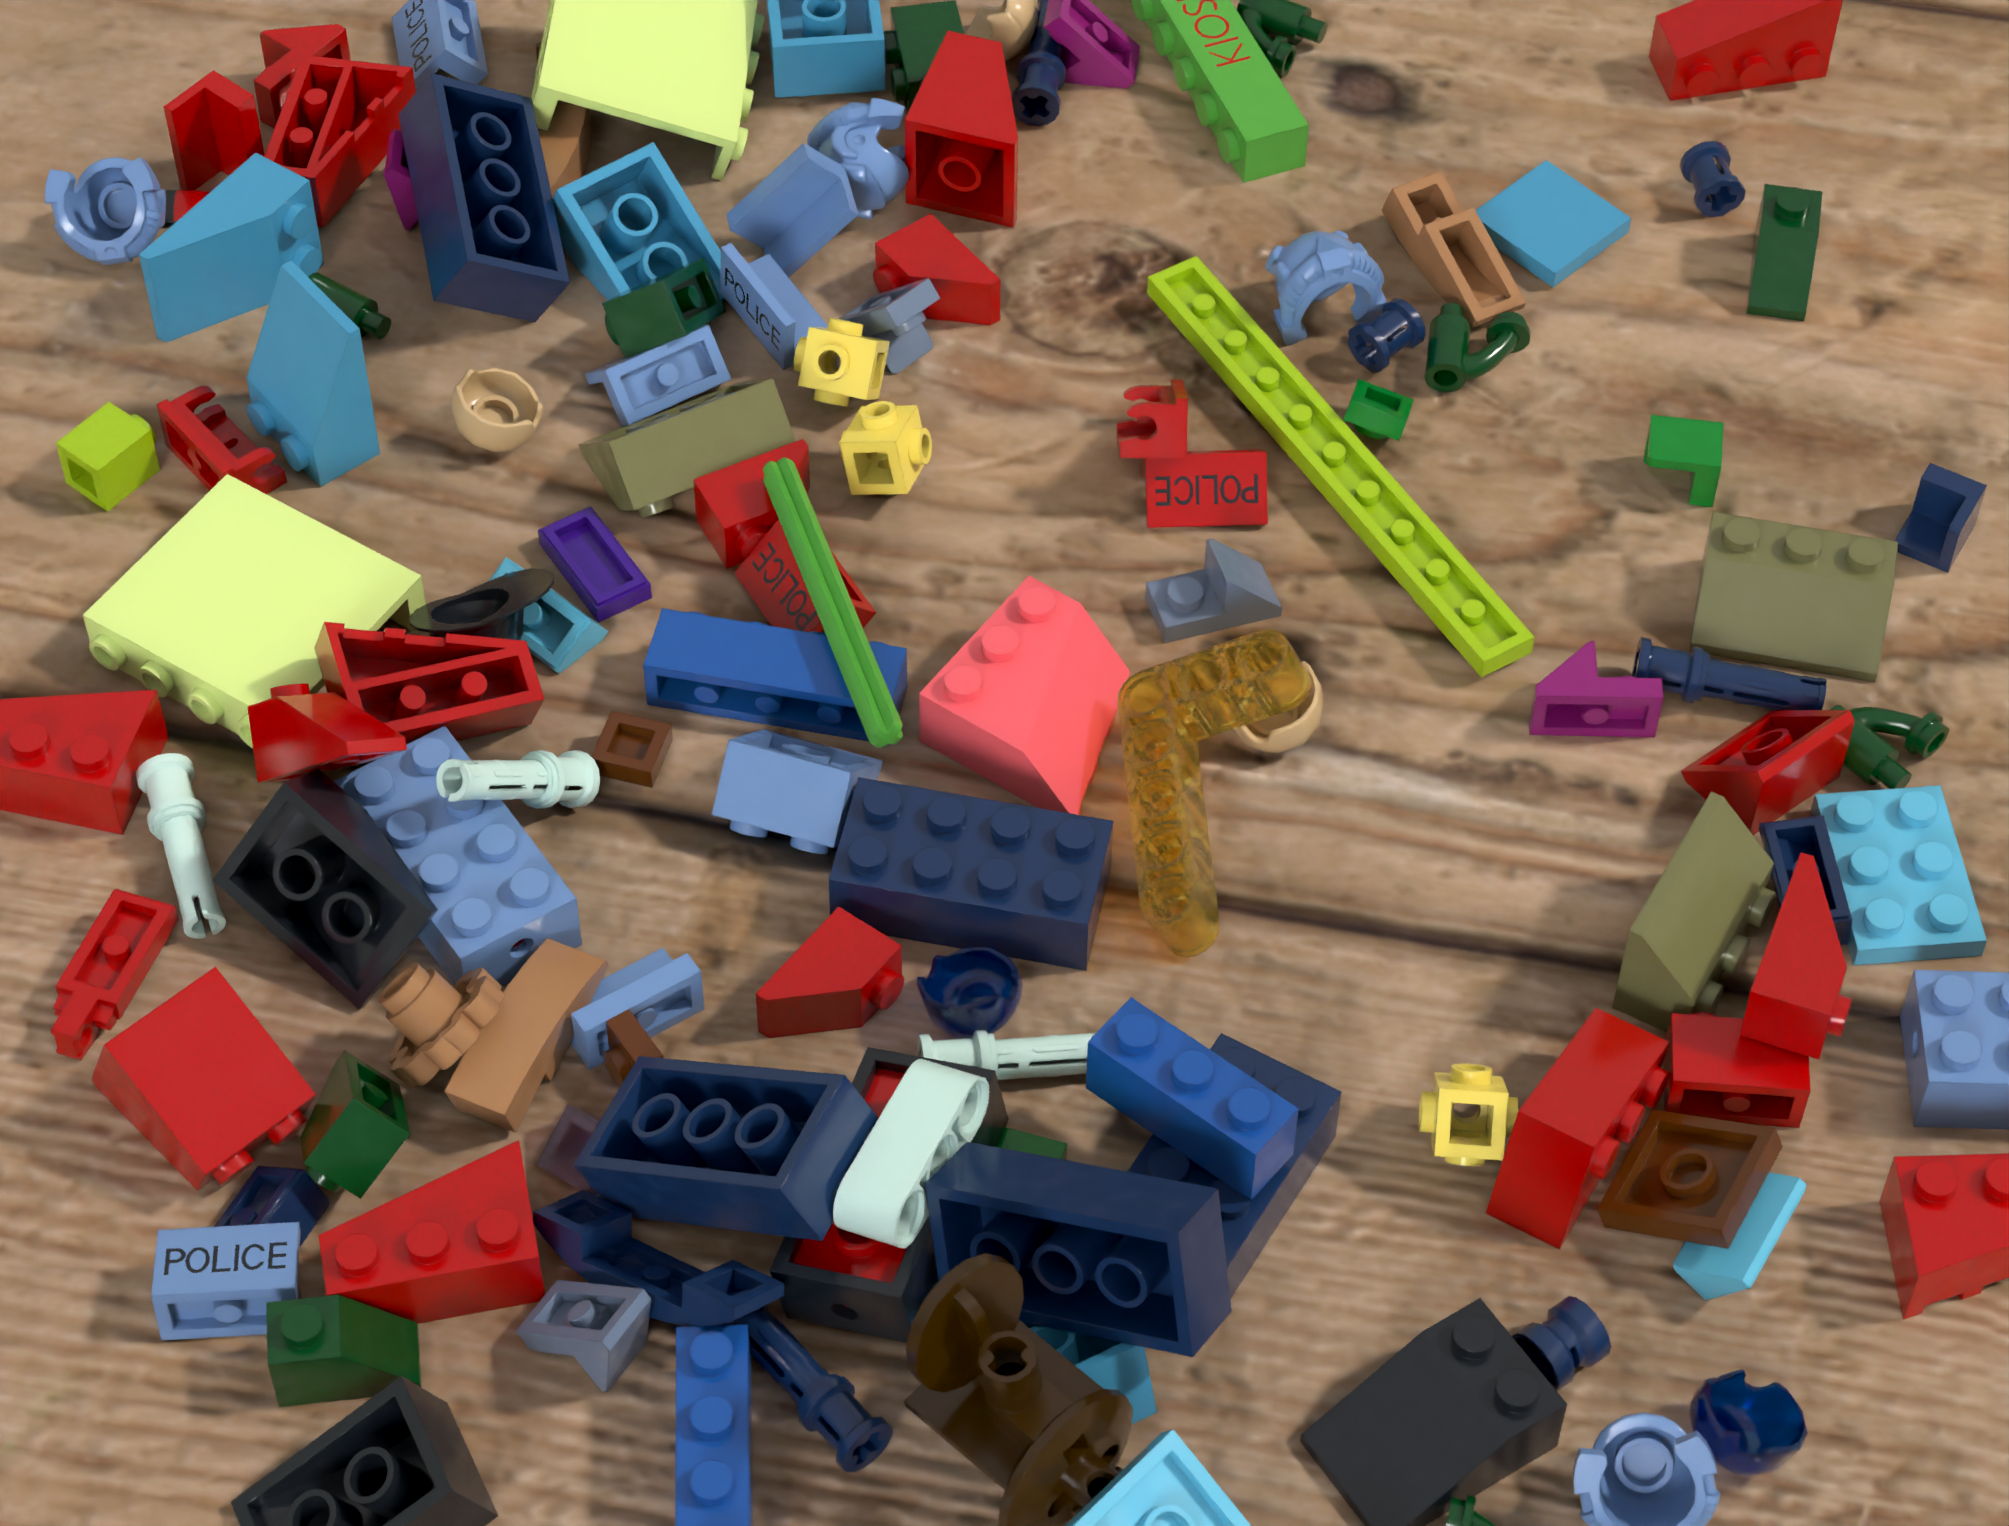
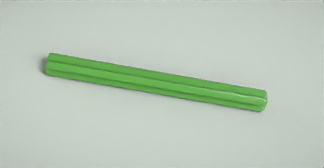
[763,458,903,748]

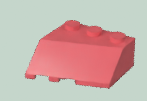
[919,575,1130,815]

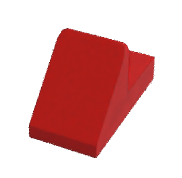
[253,24,351,129]

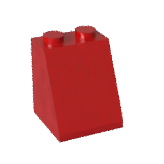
[905,31,1018,228]
[91,966,316,1191]

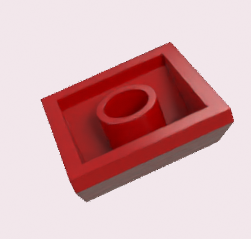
[1681,710,1855,835]

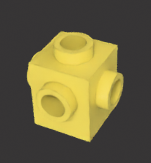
[794,318,890,406]
[839,401,932,495]
[1418,1063,1518,1166]

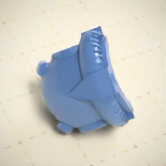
[807,98,909,219]
[45,157,166,265]
[1265,230,1387,346]
[1573,1412,1721,1526]

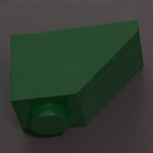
[1746,184,1823,321]
[602,258,726,358]
[300,1050,410,1199]
[266,1295,422,1407]

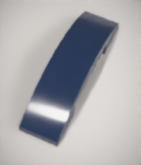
[533,1190,784,1327]

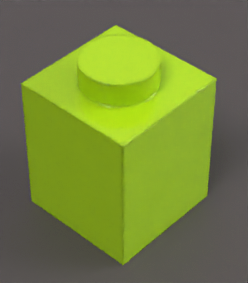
[56,402,160,512]

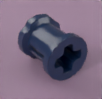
[1679,141,1746,217]
[1348,298,1426,373]

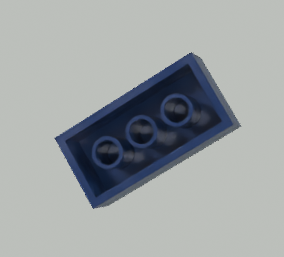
[398,73,570,322]
[828,777,1114,971]
[1127,1033,1342,1300]
[573,1056,879,1241]
[925,1142,1232,1357]

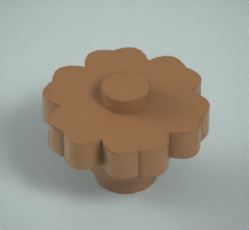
[379,962,505,1088]

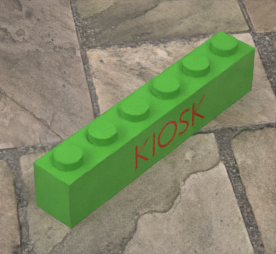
[1131,0,1309,183]

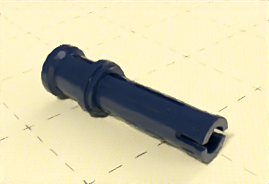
[1011,0,1066,126]
[1631,637,1827,710]
[722,1305,893,1473]

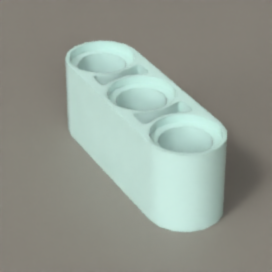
[833,1059,990,1248]

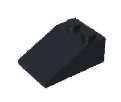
[212,768,438,1010]
[1300,1298,1567,1526]
[231,1376,498,1526]

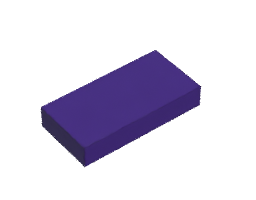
[538,506,652,623]

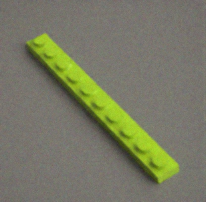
[1147,256,1535,677]

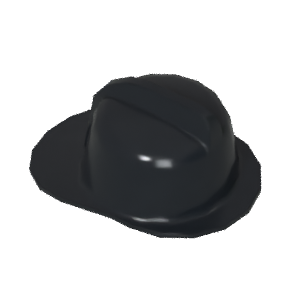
[410,568,554,640]

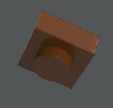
[591,710,673,788]
[603,1009,663,1087]

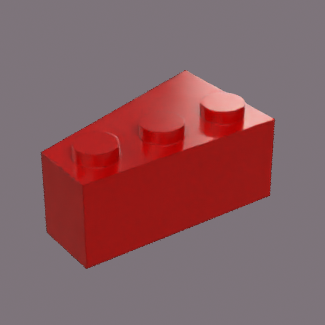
[1649,0,1843,101]
[264,55,416,228]
[314,622,545,745]
[0,689,169,835]
[1485,1008,1670,1250]
[318,1140,545,1324]
[1879,1153,2009,1320]

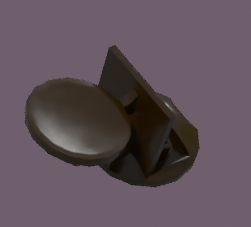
[904,1253,1133,1526]

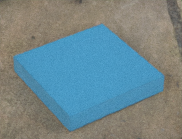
[1476,160,1631,287]

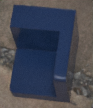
[1895,463,1987,573]

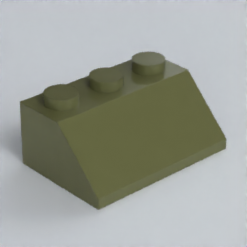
[578,378,796,518]
[1689,512,1898,682]
[1612,791,1776,1033]

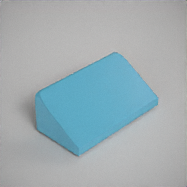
[489,557,609,674]
[1673,1172,1807,1300]

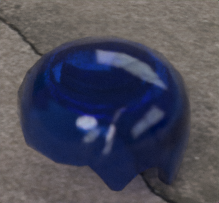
[916,947,1023,1038]
[1689,1369,1808,1477]

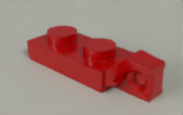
[51,889,179,1060]

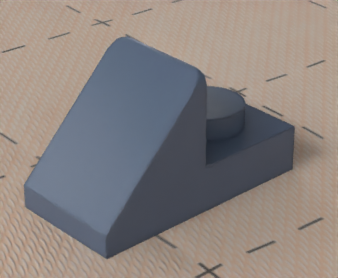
[839,278,940,374]
[1145,539,1282,643]
[516,1280,651,1392]

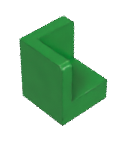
[1643,415,1724,507]

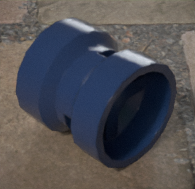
[1512,1296,1611,1391]

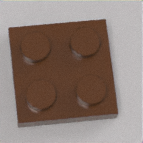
[1597,1109,1783,1249]

